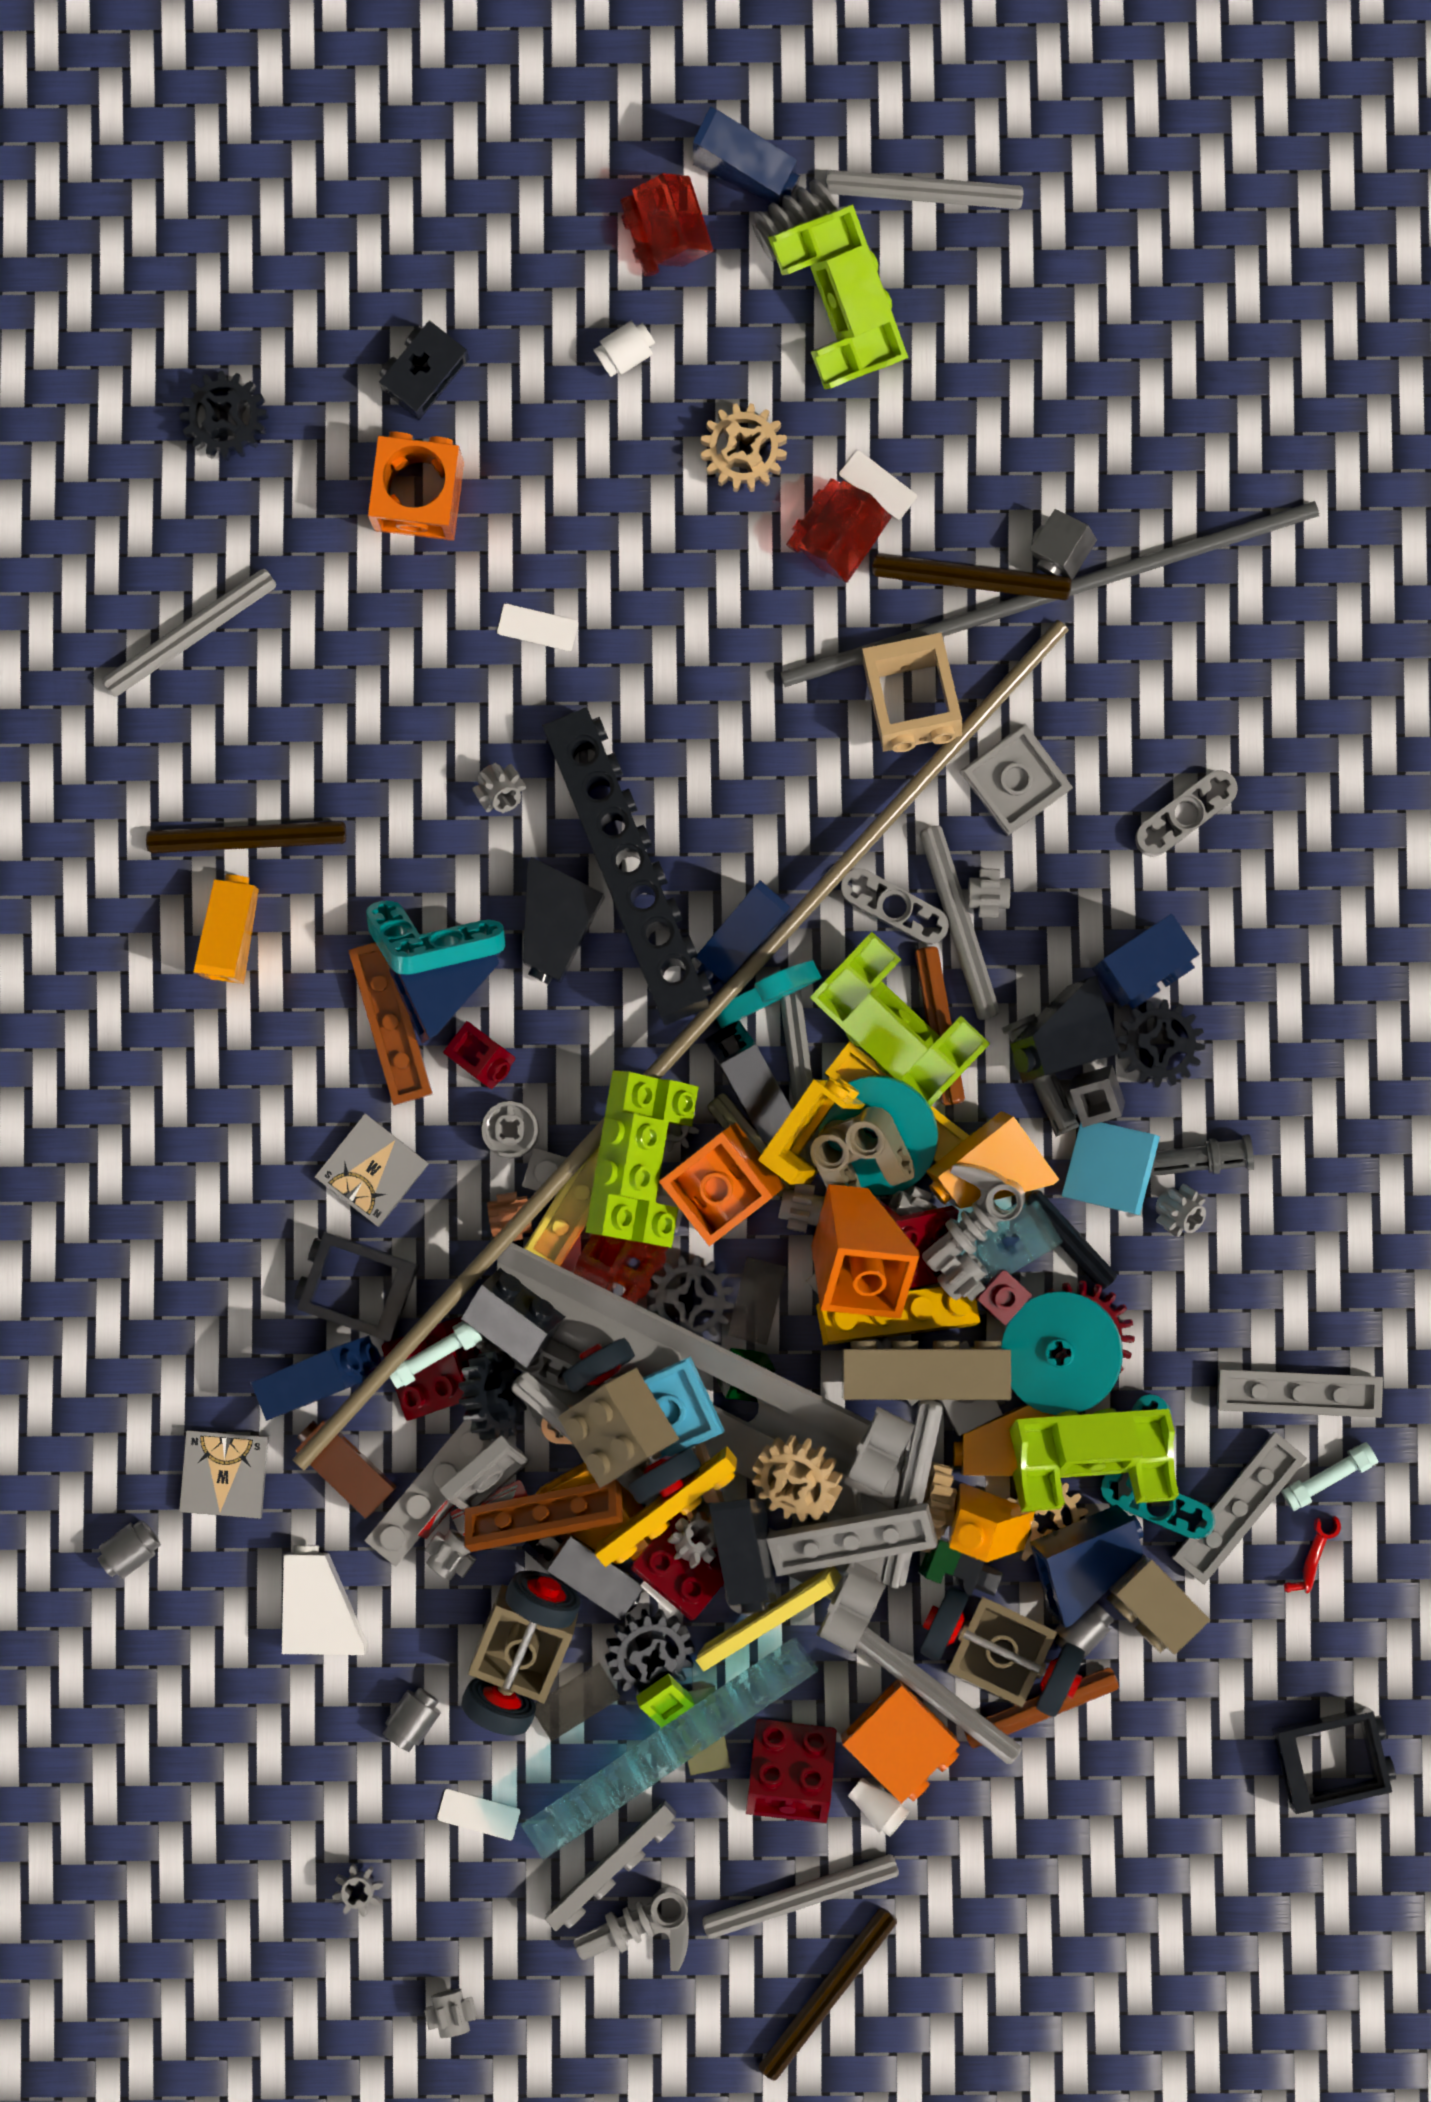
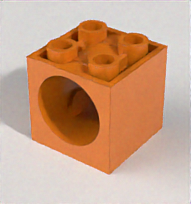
[368,432,464,541]
[659,1122,786,1247]
[840,1679,960,1804]

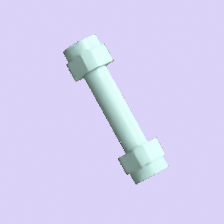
[390,1321,483,1389]
[1281,1442,1378,1511]

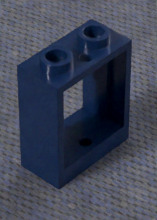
[251,1335,381,1421]

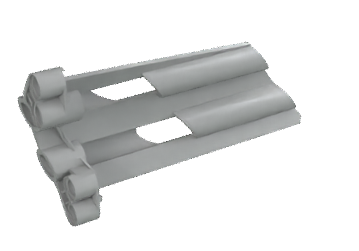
[497,1243,915,1653]

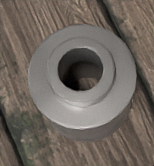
[98,1520,161,1579]
[1054,1602,1115,1658]
[383,1688,441,1752]

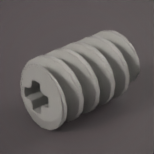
[752,179,838,262]

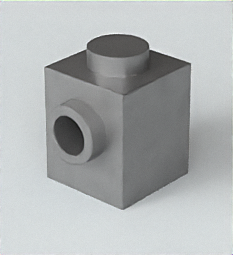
[1030,509,1097,580]
[1067,1065,1125,1127]

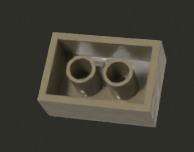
[1106,1555,1210,1655]

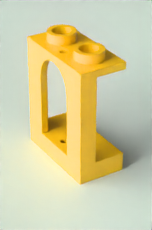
[758,1078,866,1184]

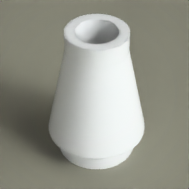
[848,1778,910,1837]

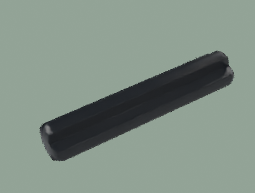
[1024,1190,1117,1289]

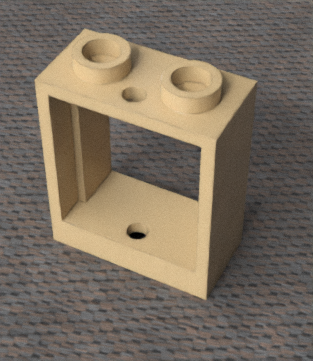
[862,632,962,752]

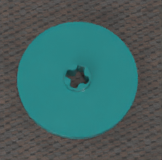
[818,1075,938,1196]
[1001,1292,1123,1415]

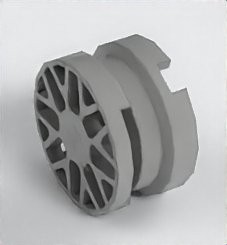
[481,1101,540,1159]

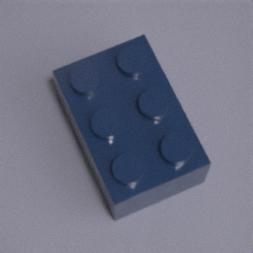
[1092,914,1200,1010]

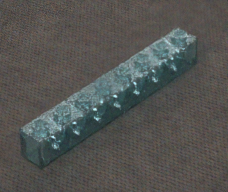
[521,1637,819,1860]

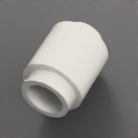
[593,320,655,377]

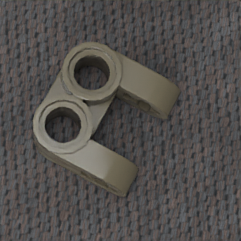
[810,1106,915,1188]

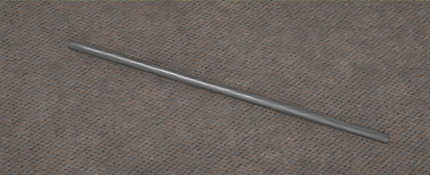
[780,501,1319,687]

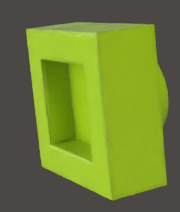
[636,1673,695,1729]

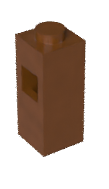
[295,1420,397,1519]

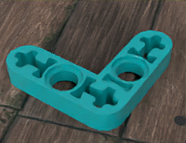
[366,901,505,975]
[716,960,822,1028]
[1101,1394,1216,1539]

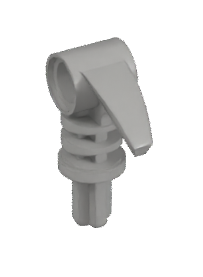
[922,1164,1025,1272]
[574,1886,689,1971]

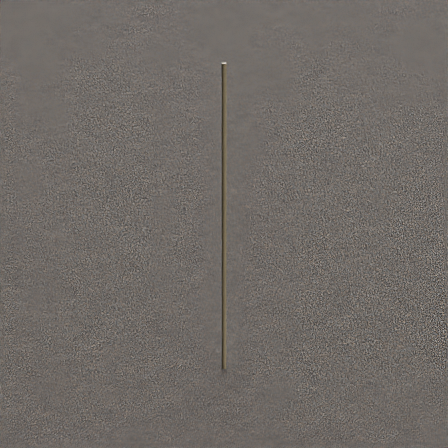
[292,620,1069,1471]

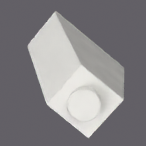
[282,1545,368,1655]

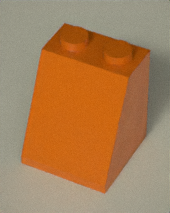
[811,1184,919,1319]

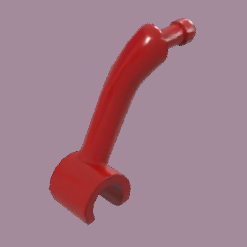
[1283,1516,1341,1594]

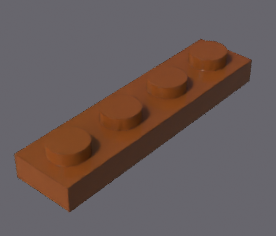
[348,942,433,1106]
[464,1479,623,1552]

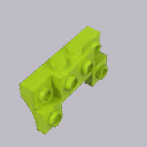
[768,205,908,389]
[810,932,990,1107]
[585,1070,699,1248]
[1009,1408,1179,1512]

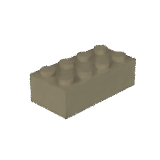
[842,1341,1011,1400]

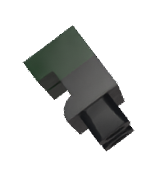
[918,1537,1003,1596]

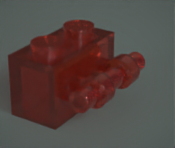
[620,173,714,277]
[786,478,892,583]
[574,1234,669,1304]

